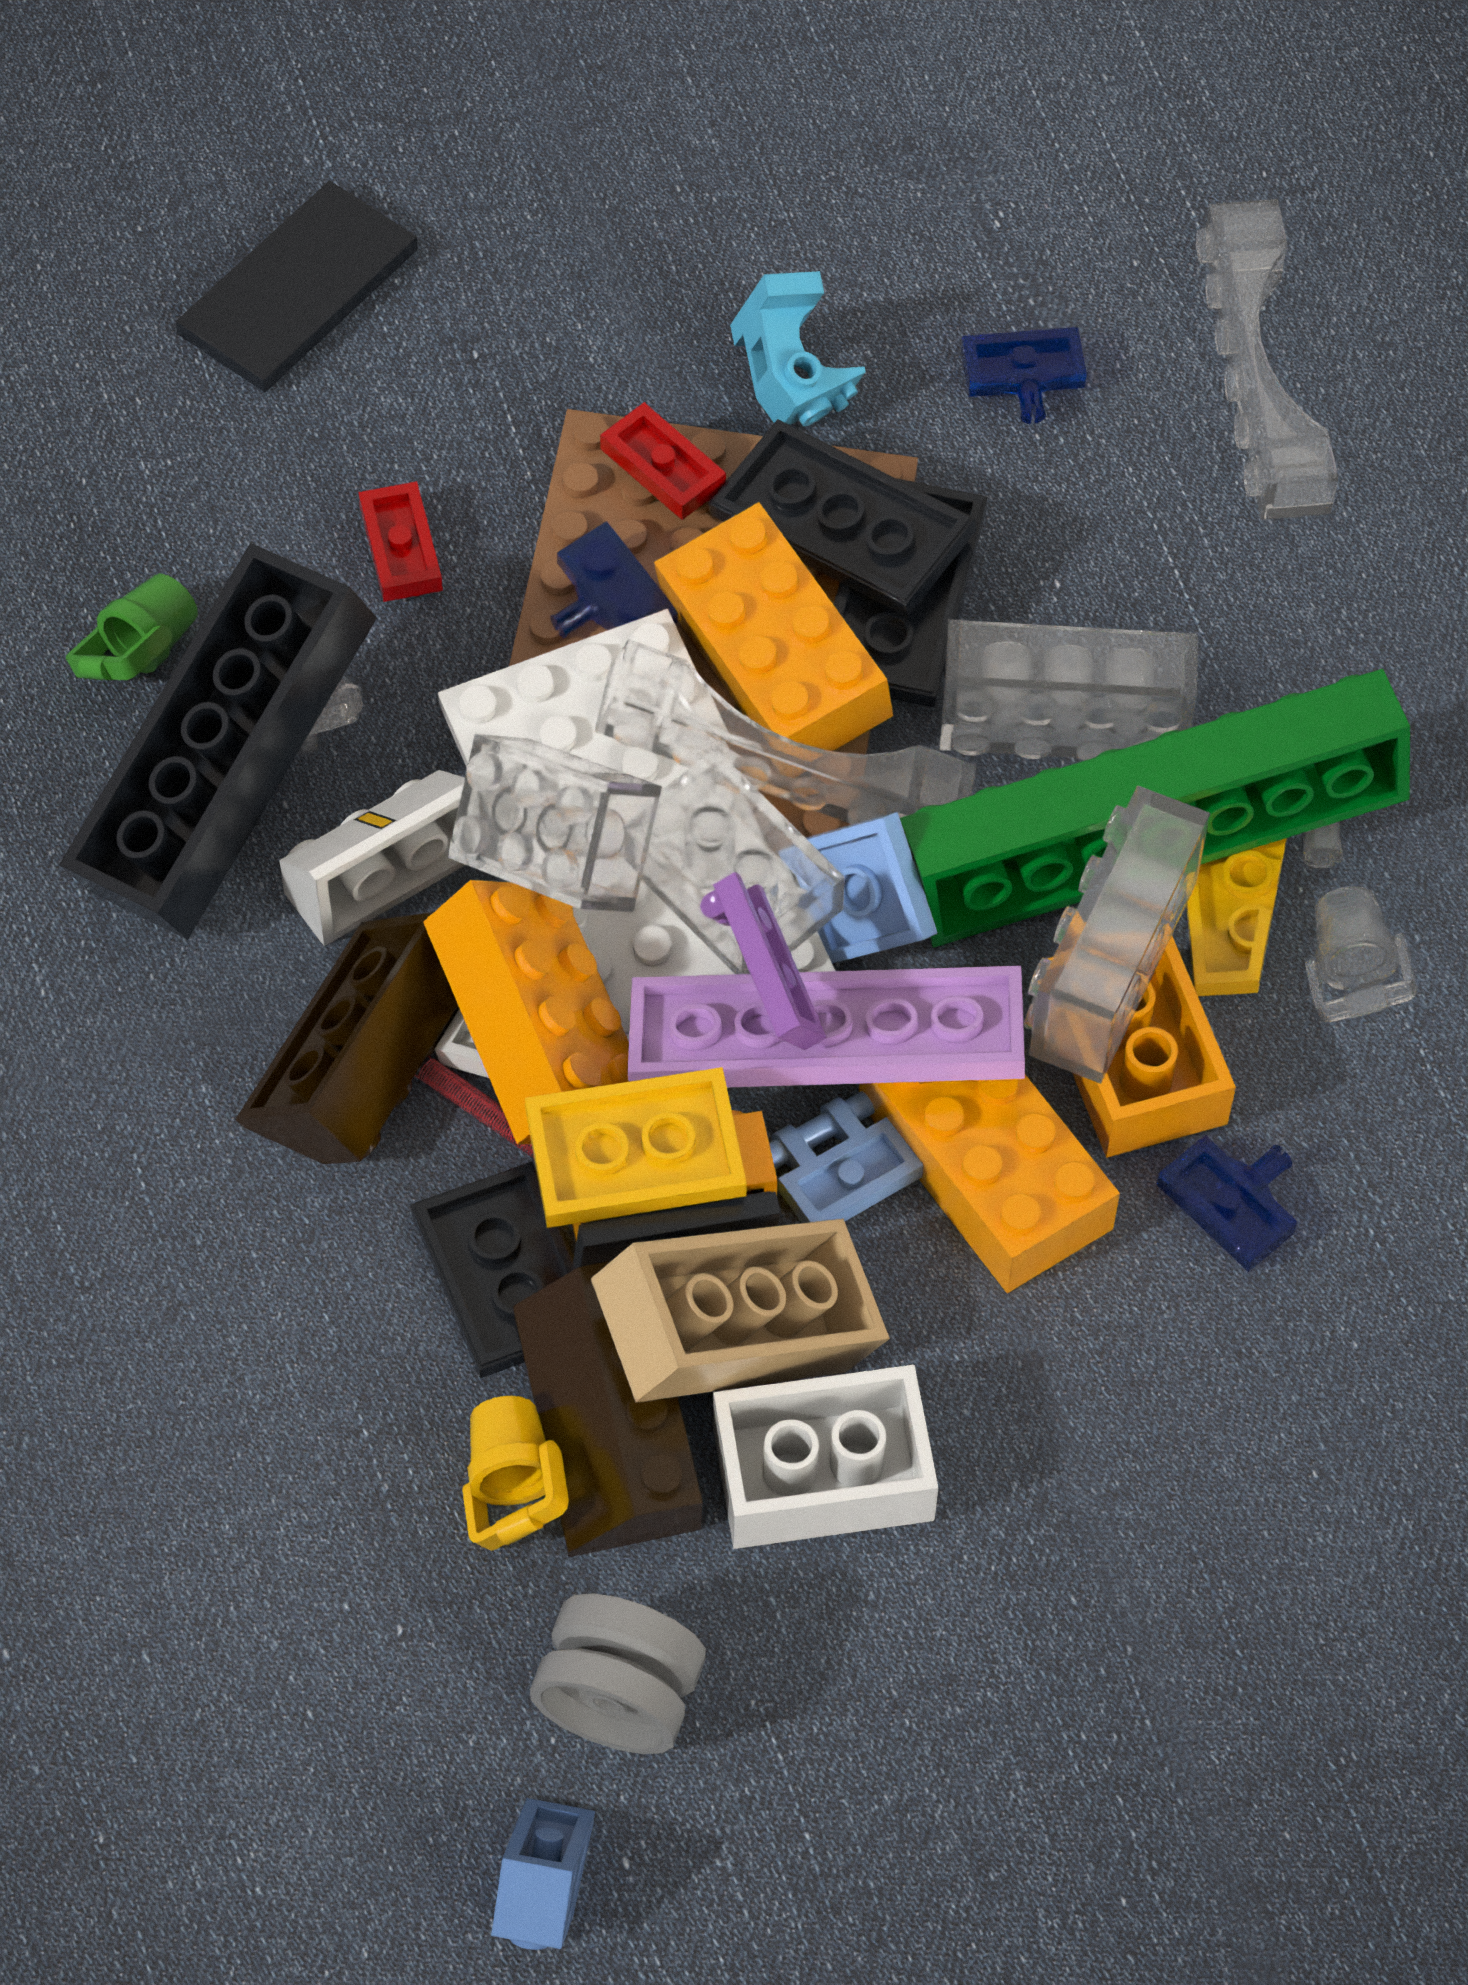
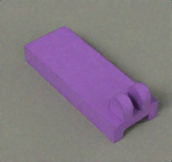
[700,872,827,1050]

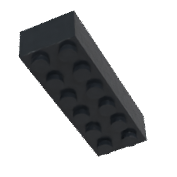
[59,543,377,940]

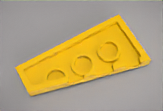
[1183,838,1287,996]

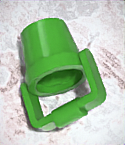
[66,573,198,680]

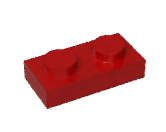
[600,402,726,520]
[358,481,443,602]

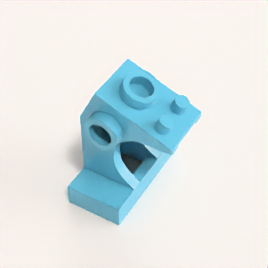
[730,271,866,427]

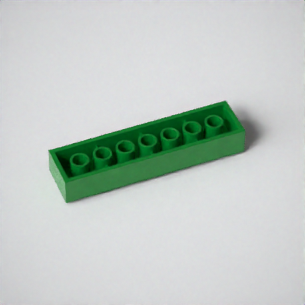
[900,669,1410,948]

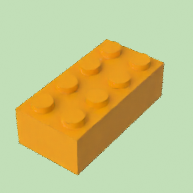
[654,502,893,777]
[423,880,629,1144]
[859,1074,1120,1294]

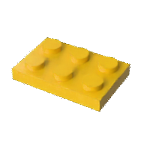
[525,1067,747,1228]

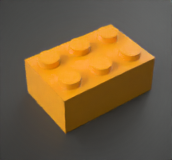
[1042,926,1236,1158]

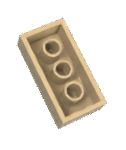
[591,1219,890,1402]

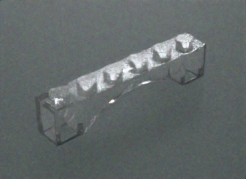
[1196,199,1338,520]
[594,639,977,825]

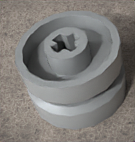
[530,1593,706,1754]

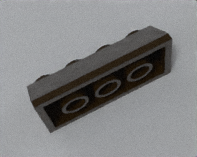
[235,912,459,1164]
[513,1261,703,1557]

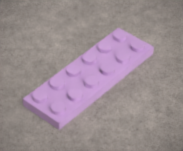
[628,966,1025,1087]

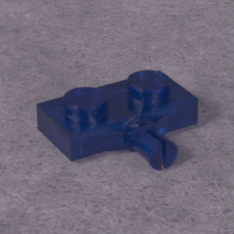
[961,327,1087,424]
[550,521,678,638]
[1156,1135,1298,1272]

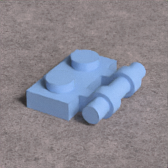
[769,1091,924,1223]

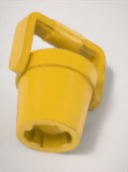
[462,1396,569,1551]

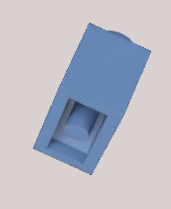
[491,1798,595,1950]

